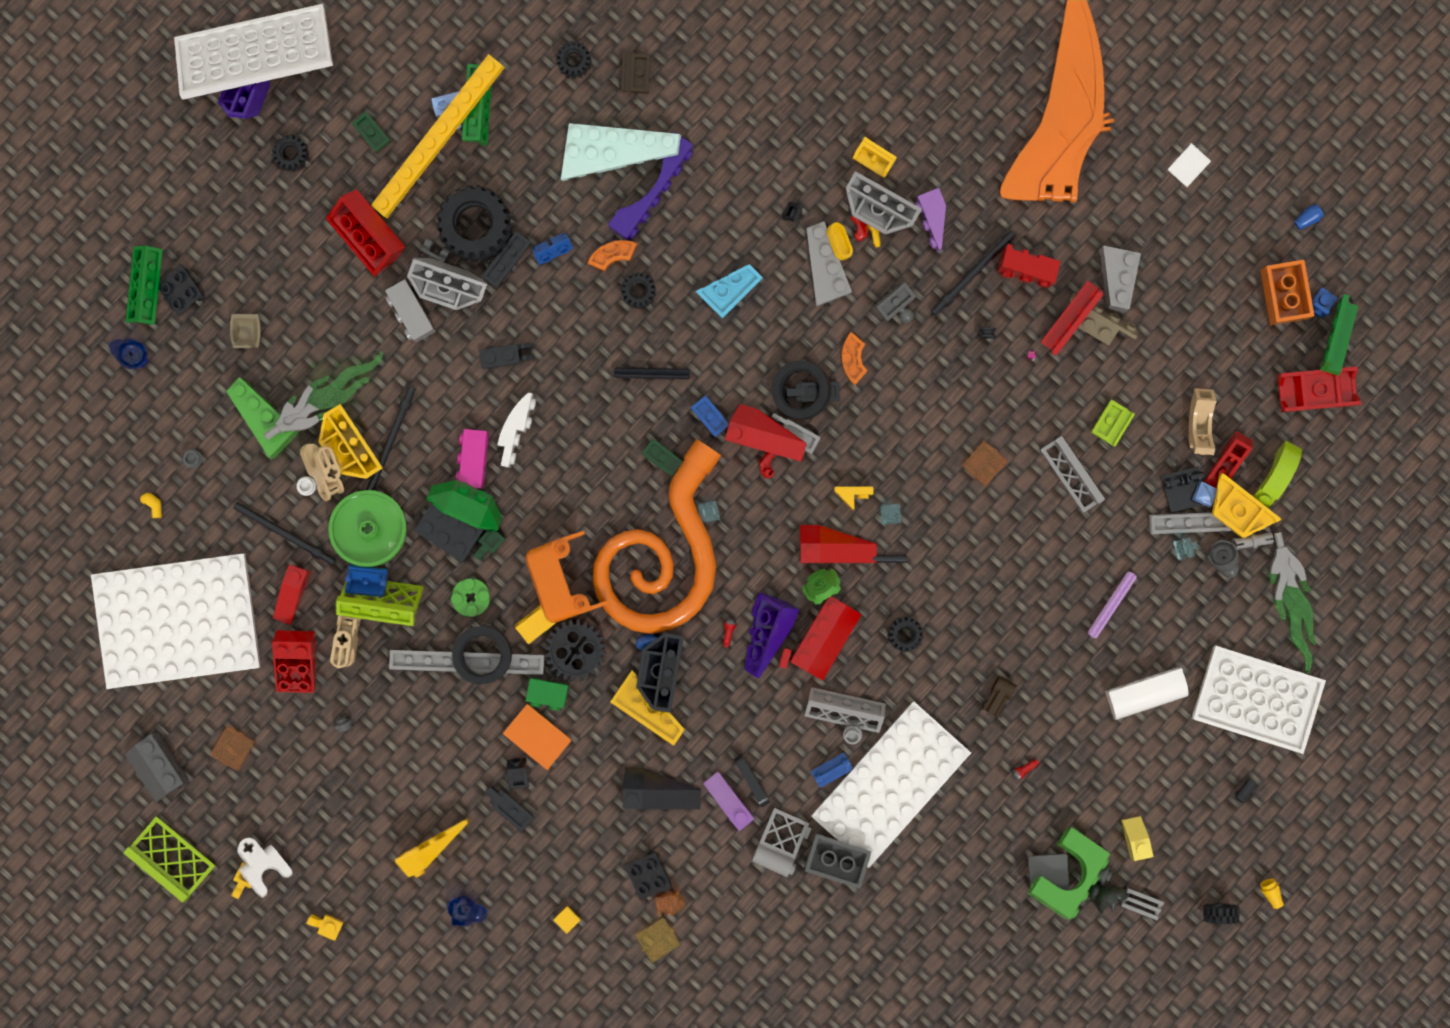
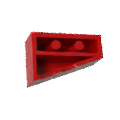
[997,244,1061,288]

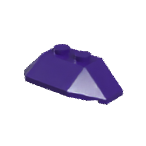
[218,80,270,119]

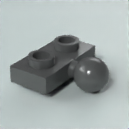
[874,281,916,323]

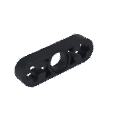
[734,754,770,807]

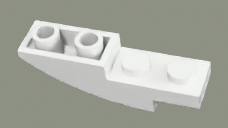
[497,393,536,468]

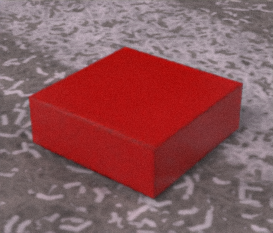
[779,648,792,669]

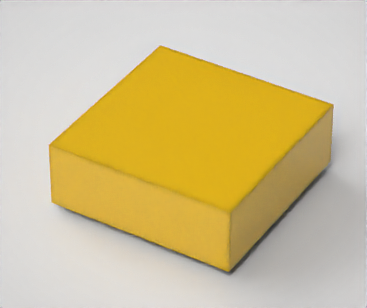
[554,905,581,934]

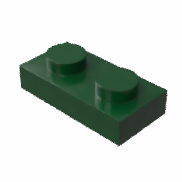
[351,111,391,154]
[641,439,683,477]

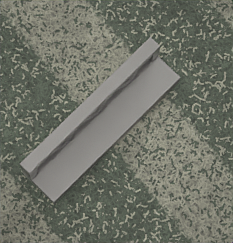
[1040,436,1105,513]
[805,687,886,733]

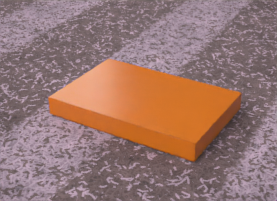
[503,703,572,770]

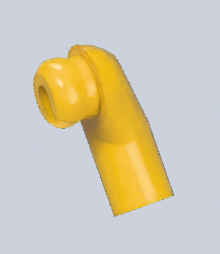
[140,493,162,518]

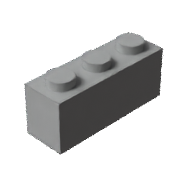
[385,279,436,343]

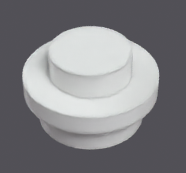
[297,477,316,496]

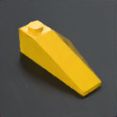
[395,817,470,878]

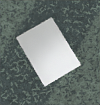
[1167,143,1211,187]

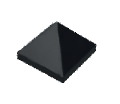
[782,202,803,222]

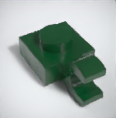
[474,529,506,560]

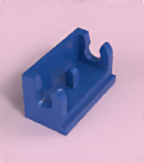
[345,565,388,597]

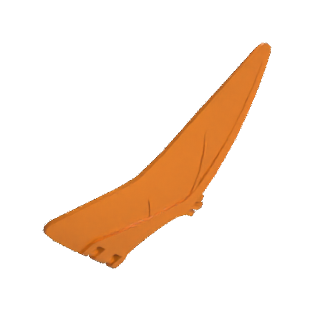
[999,0,1114,202]

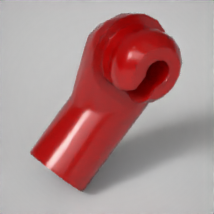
[850,216,868,241]
[759,452,776,478]

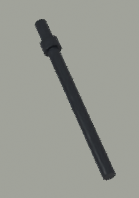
[931,231,1016,316]
[366,385,416,491]
[233,502,336,566]

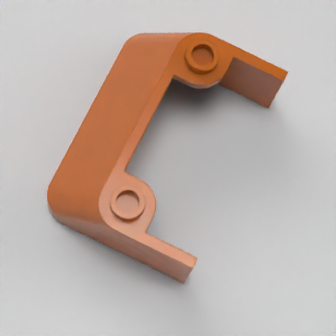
[525,531,609,623]

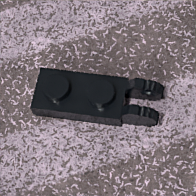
[479,343,535,369]

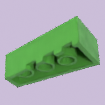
[226,377,300,459]

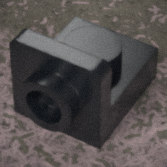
[507,757,529,790]

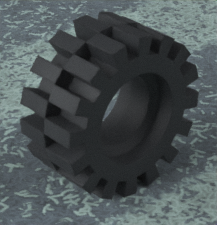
[556,41,591,79]
[272,134,309,172]
[621,272,656,309]
[888,617,924,652]
[1203,903,1240,925]

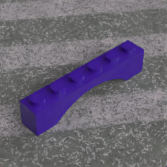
[608,132,694,240]

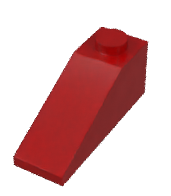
[1204,431,1253,489]
[273,564,312,625]

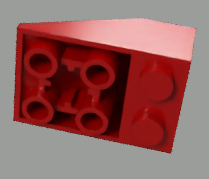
[272,630,317,693]

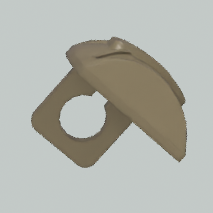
[230,314,261,348]

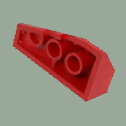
[725,404,807,462]
[800,525,877,563]

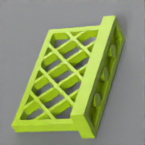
[336,581,423,626]
[123,816,216,903]

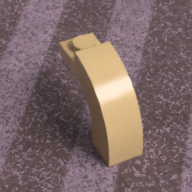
[1189,388,1216,455]

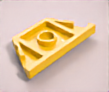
[1212,473,1281,538]

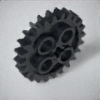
[544,619,607,682]

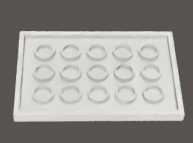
[1191,645,1326,754]

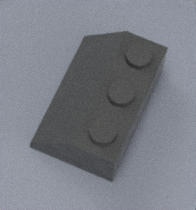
[125,733,189,802]
[803,834,872,889]

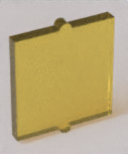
[635,917,681,963]

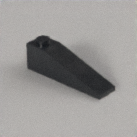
[623,767,701,809]

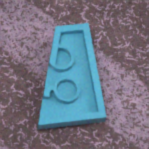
[695,264,763,319]

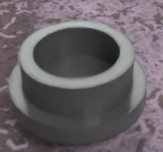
[183,449,203,469]
[333,716,352,733]
[1098,867,1113,886]

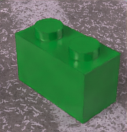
[526,678,569,711]

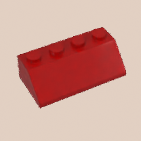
[326,189,406,277]
[790,596,861,681]

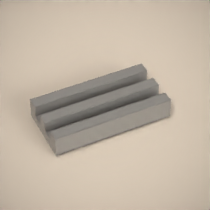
[1120,888,1164,920]

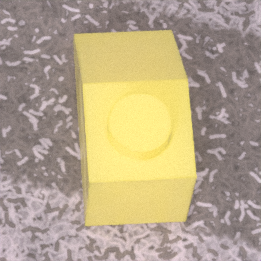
[1121,816,1153,861]

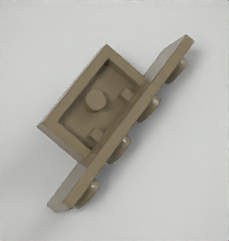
[1070,293,1139,345]

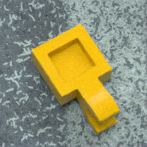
[231,862,251,899]
[306,914,344,941]

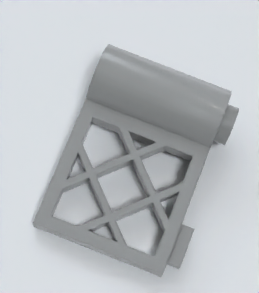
[751,808,811,877]

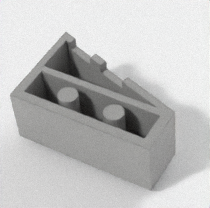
[1099,245,1141,313]

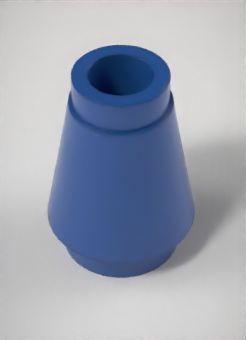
[1293,204,1324,230]

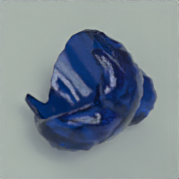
[109,338,148,370]
[447,896,487,927]

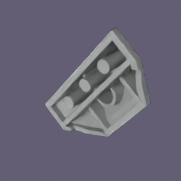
[845,171,922,235]
[407,258,487,310]

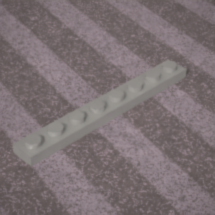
[389,650,545,675]

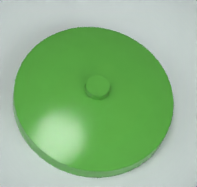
[328,490,407,567]

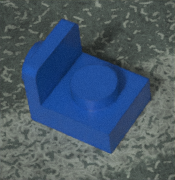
[1312,287,1338,318]

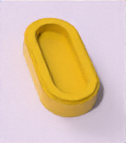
[826,222,853,260]

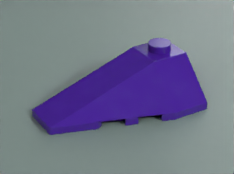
[745,592,799,678]

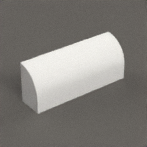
[1105,667,1188,720]

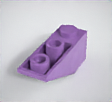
[914,188,946,252]

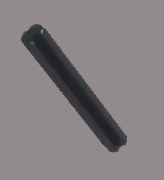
[614,367,690,380]

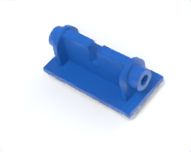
[532,233,573,265]
[811,753,853,788]

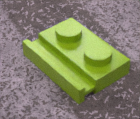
[1090,399,1135,447]

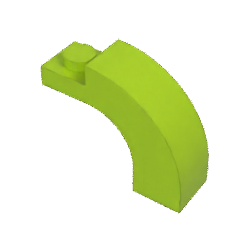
[1252,440,1302,509]

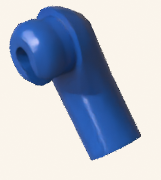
[636,634,658,650]

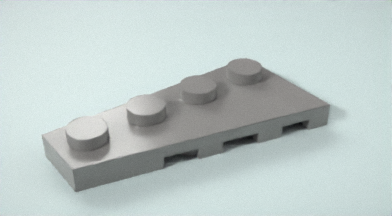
[806,222,852,307]

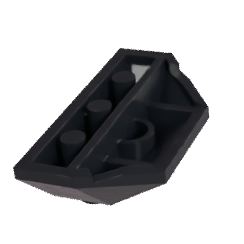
[636,633,684,713]

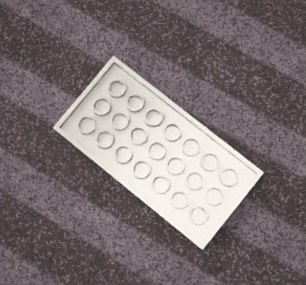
[174,4,333,100]
[811,701,971,868]

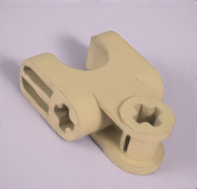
[300,443,344,501]
[330,615,361,668]

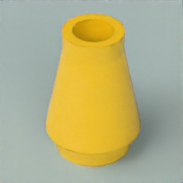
[1260,878,1284,909]

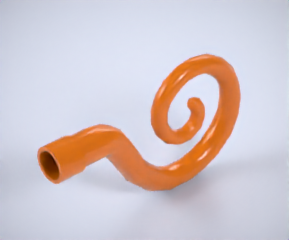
[593,439,721,634]

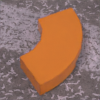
[587,240,637,271]
[841,332,868,386]

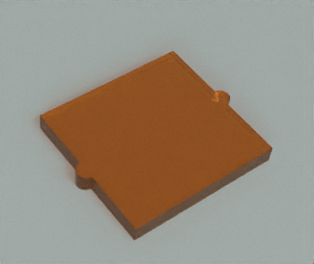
[962,441,1008,486]
[210,726,255,771]

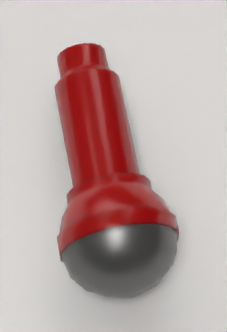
[723,618,737,647]
[1012,759,1039,780]

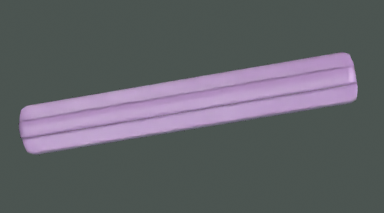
[1088,571,1137,638]

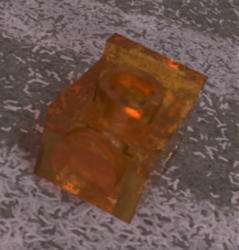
[656,892,684,917]

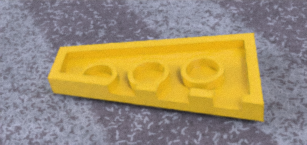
[610,671,685,746]

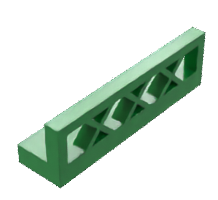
[462,64,492,146]
[125,246,163,325]
[1320,294,1358,376]

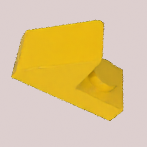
[834,487,873,511]

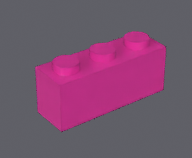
[456,429,489,490]

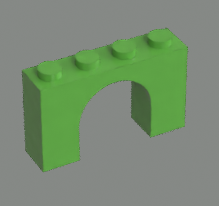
[1027,827,1110,920]

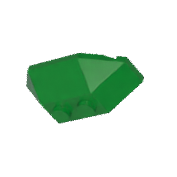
[426,480,502,531]

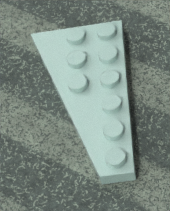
[561,123,681,181]

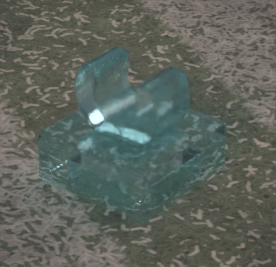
[698,501,720,523]
[1173,537,1199,560]

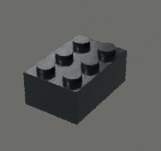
[414,503,486,562]

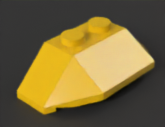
[319,404,383,479]

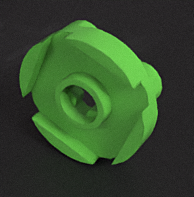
[802,568,841,604]
[451,579,490,617]

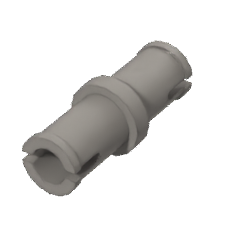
[1232,532,1274,550]

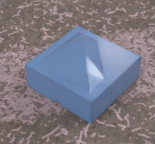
[1192,481,1216,507]

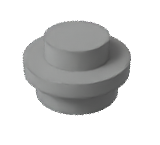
[843,725,862,744]

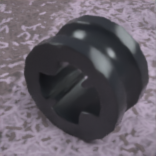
[979,327,996,339]

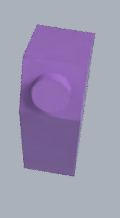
[703,772,754,831]

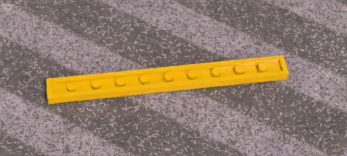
[371,54,505,218]

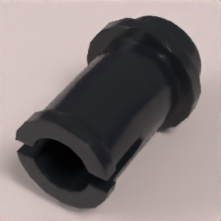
[1235,778,1258,804]

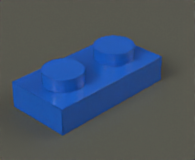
[691,396,729,437]

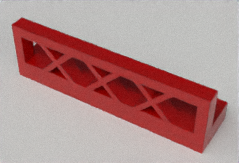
[1041,280,1104,356]

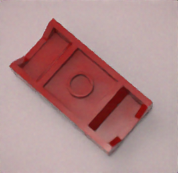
[1277,366,1361,413]

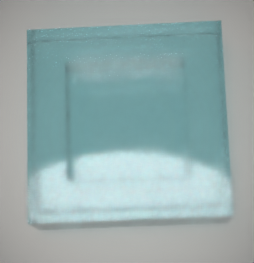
[880,504,901,524]

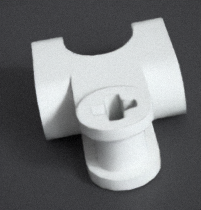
[237,838,292,898]

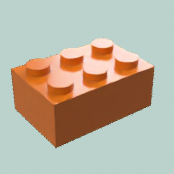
[1260,260,1314,326]

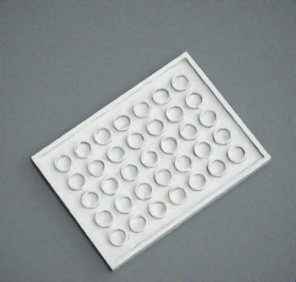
[91,553,261,689]

